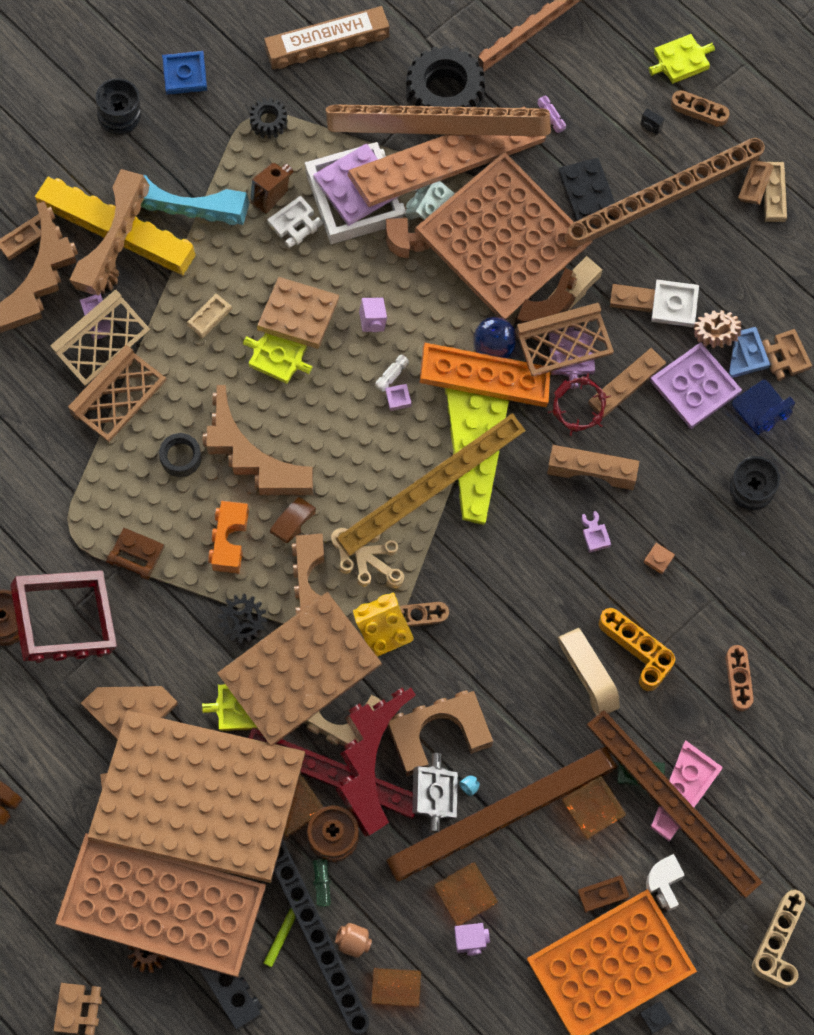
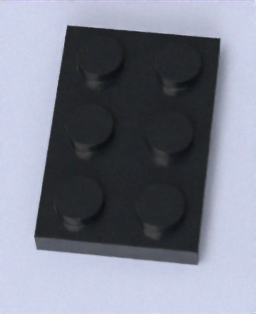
[558,158,615,221]

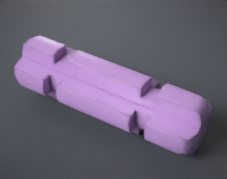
[537,96,566,133]

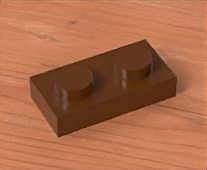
[577,875,630,913]

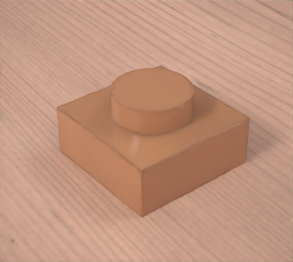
[644,543,675,574]

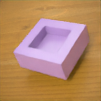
[385,384,411,411]

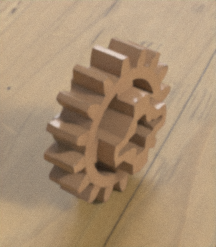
[694,310,741,348]

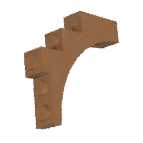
[0,201,78,333]
[203,385,313,495]

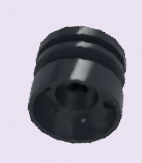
[96,78,141,135]
[730,456,780,510]

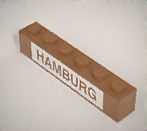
[264,6,389,70]

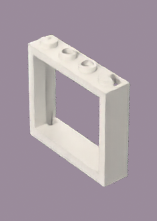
[305,142,406,244]

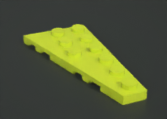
[445,388,509,525]

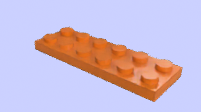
[419,343,550,407]

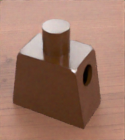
[250,163,294,214]

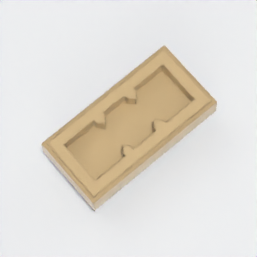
[187,294,232,338]

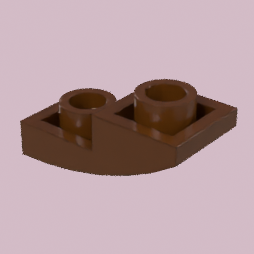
[270,497,316,544]

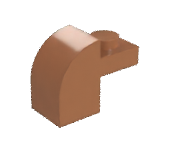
[385,218,430,258]

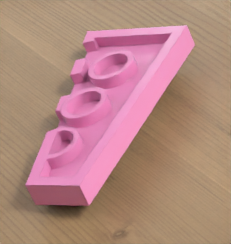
[650,740,723,841]

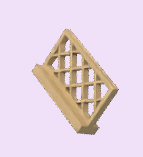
[50,290,150,386]

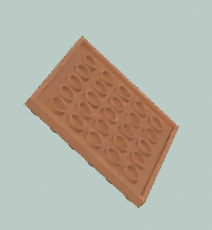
[414,152,592,322]

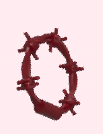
[548,373,612,436]

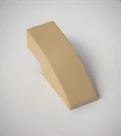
[549,256,602,311]

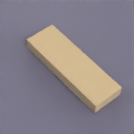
[764,162,787,222]

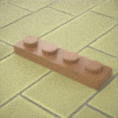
[588,348,666,418]

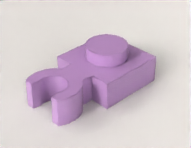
[581,511,611,553]

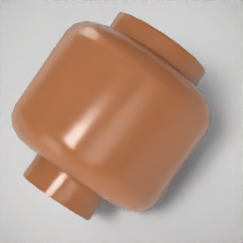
[335,923,372,958]

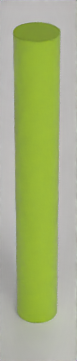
[263,900,298,967]

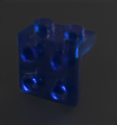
[732,380,796,436]

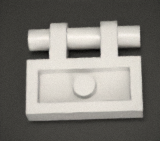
[267,196,323,248]

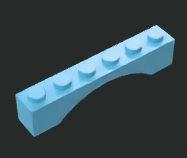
[141,175,250,225]

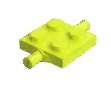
[649,34,715,84]
[243,333,313,384]
[202,684,258,731]

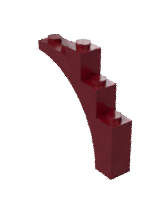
[336,687,416,837]

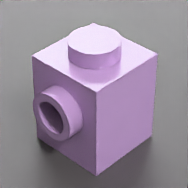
[359,298,387,332]
[454,923,490,956]

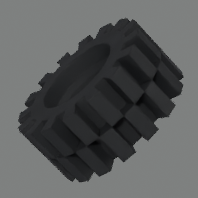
[249,98,288,139]

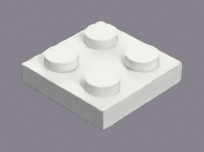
[651,280,699,327]

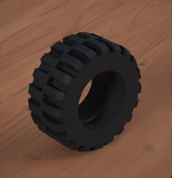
[406,46,485,107]

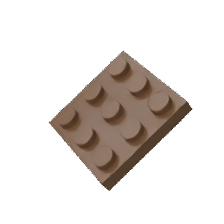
[257,277,339,349]

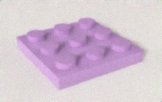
[313,143,399,226]
[650,342,742,429]

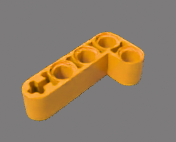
[599,608,675,691]

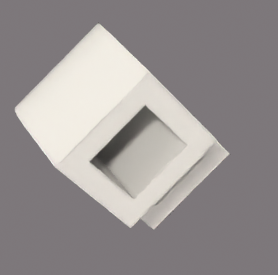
[646,854,684,912]

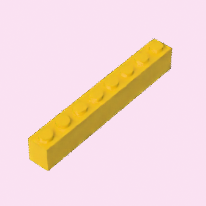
[35,177,196,276]

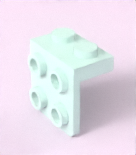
[404,181,455,220]

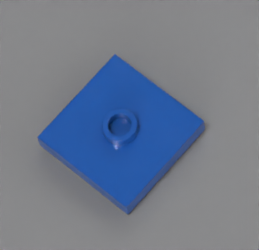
[162,51,207,95]

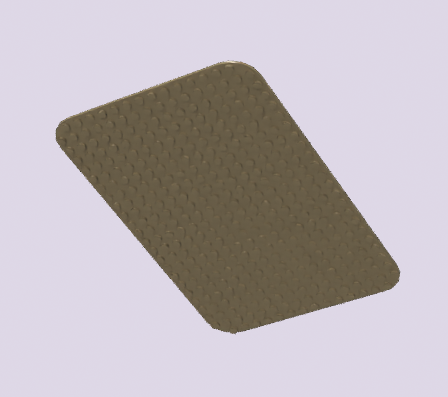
[67,113,520,639]

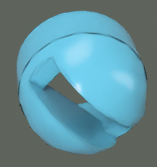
[459,776,480,796]

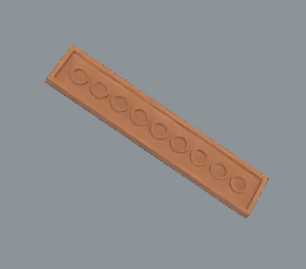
[347,106,546,207]

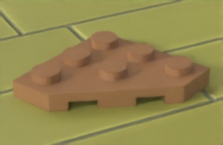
[81,686,178,740]

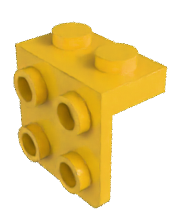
[353,592,414,657]

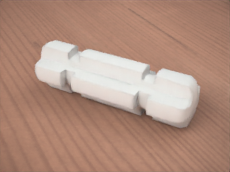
[375,355,409,392]

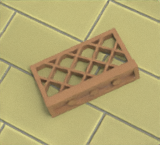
[515,303,614,377]
[68,345,167,442]

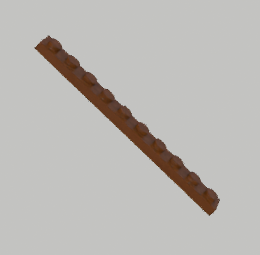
[586,710,763,899]

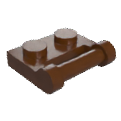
[106,528,165,580]

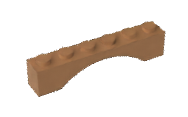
[70,169,150,296]

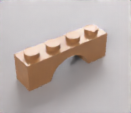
[547,445,639,490]
[292,534,324,614]

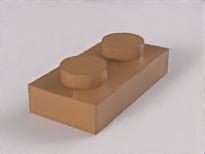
[738,160,774,205]
[610,284,655,312]

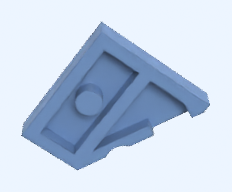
[729,327,770,378]

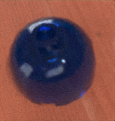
[473,317,516,358]

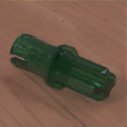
[313,859,331,907]

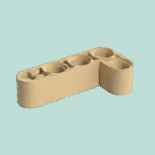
[558,628,620,716]
[752,890,805,988]

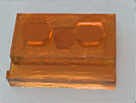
[372,968,421,1007]

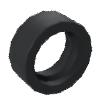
[159,433,202,477]

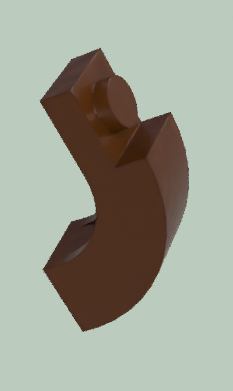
[517,268,577,323]

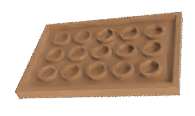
[218,592,382,746]

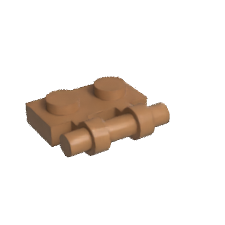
[762,329,812,381]
[54,983,102,1035]

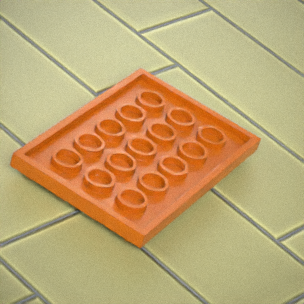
[526,889,697,1035]

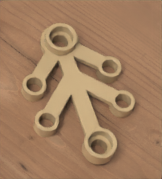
[331,528,404,589]

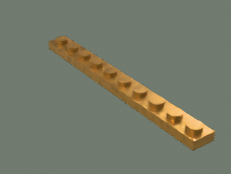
[336,413,525,557]

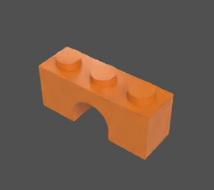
[208,501,249,574]

